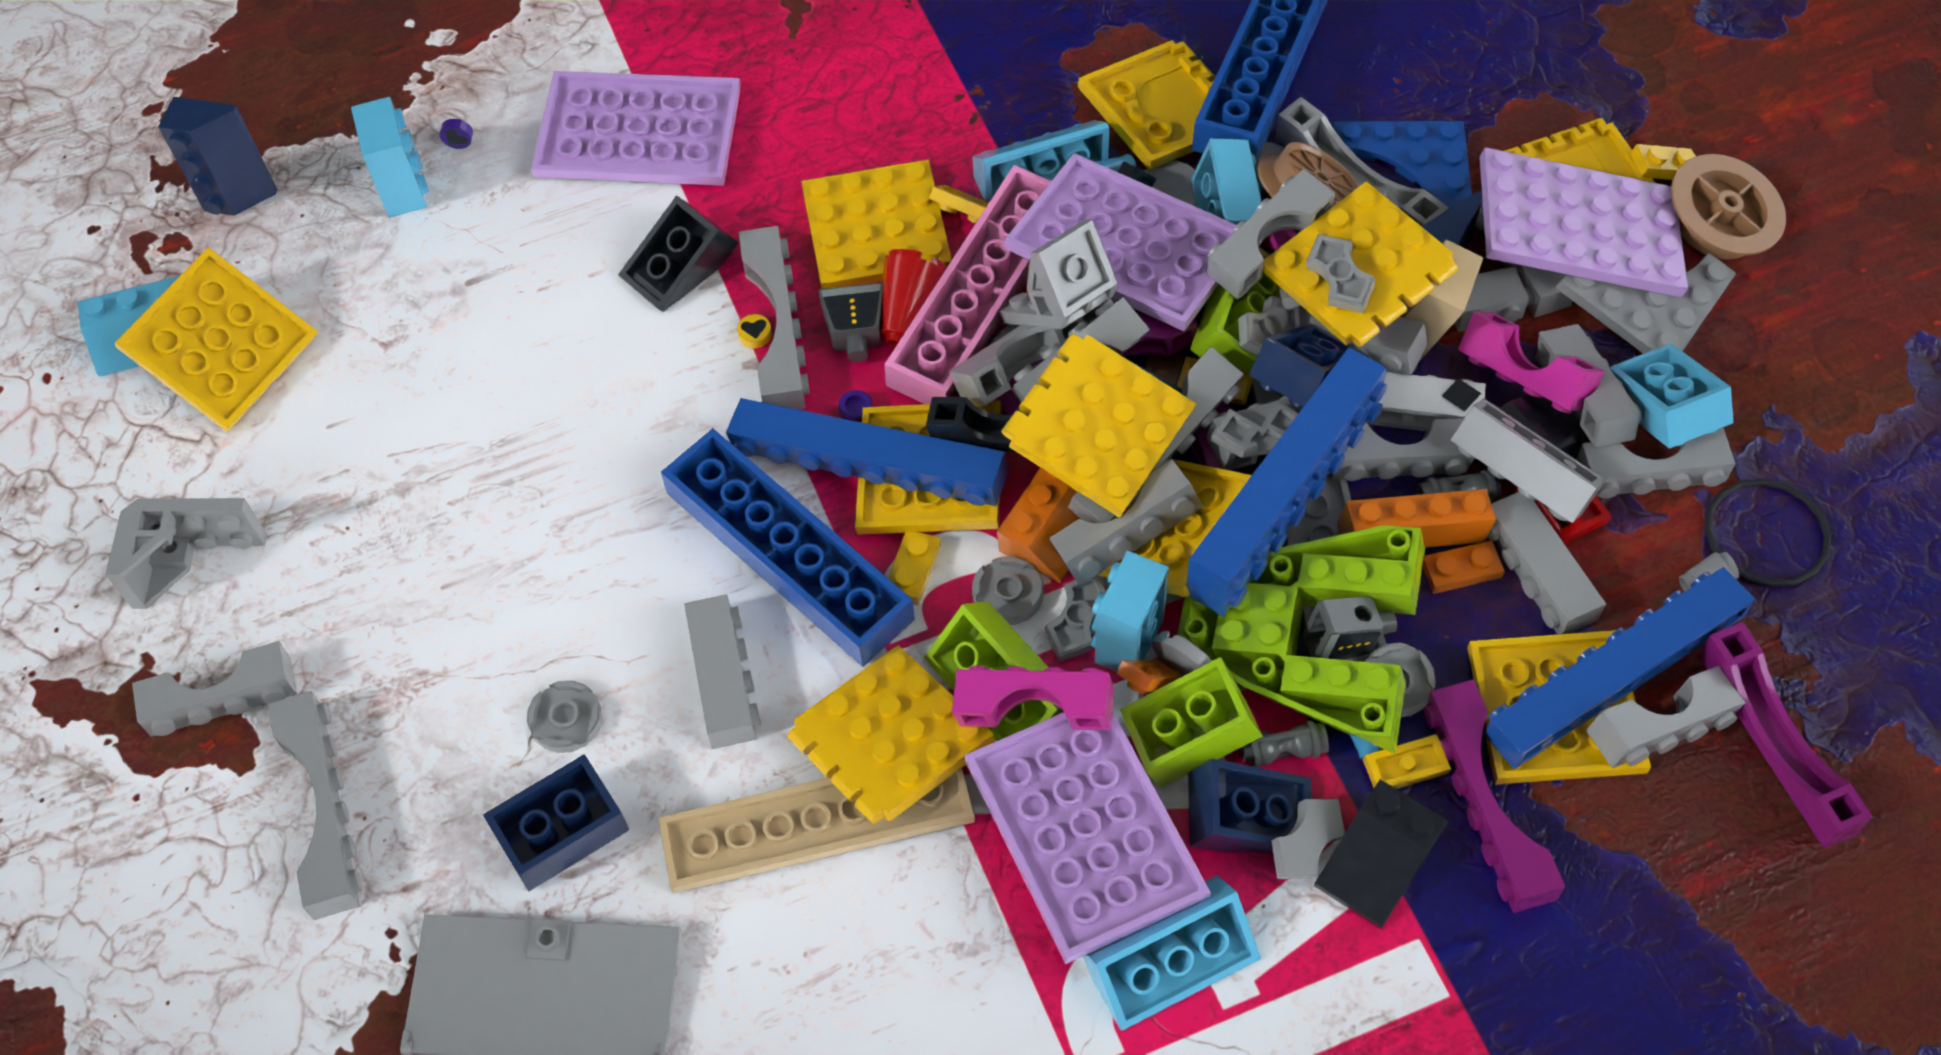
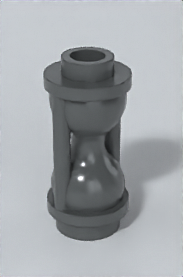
[1416,470,1501,504]
[1241,720,1329,768]

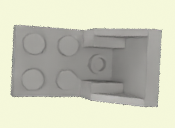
[999,220,1117,329]
[105,498,267,609]

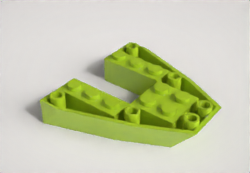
[1177,525,1425,754]

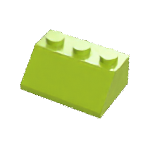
[1120,657,1263,788]

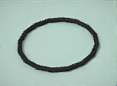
[1704,478,1832,587]

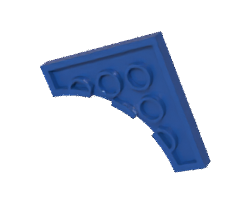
[1333,121,1472,209]

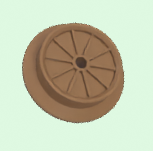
[1257,142,1359,206]
[1671,154,1786,260]

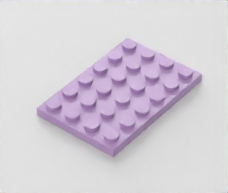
[531,71,741,186]
[1480,147,1688,298]
[1004,153,1236,332]
[965,711,1211,964]

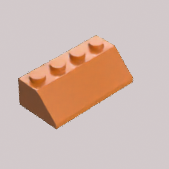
[997,467,1081,583]

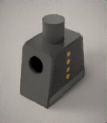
[819,282,883,362]
[1301,596,1397,660]

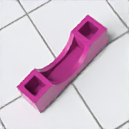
[1458,312,1605,414]
[952,666,1114,731]

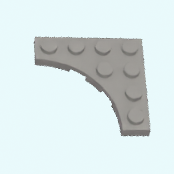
[1555,253,1736,354]

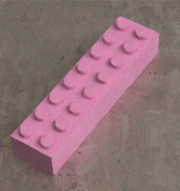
[885,165,1051,404]

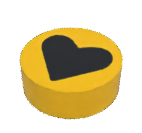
[737,314,772,349]

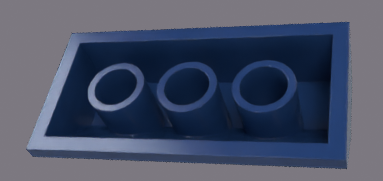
[158,97,278,215]

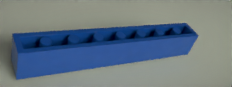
[726,398,1009,506]
[1485,567,1755,770]

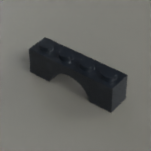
[926,397,1028,452]

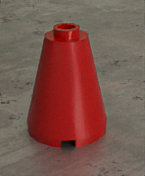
[880,249,948,347]

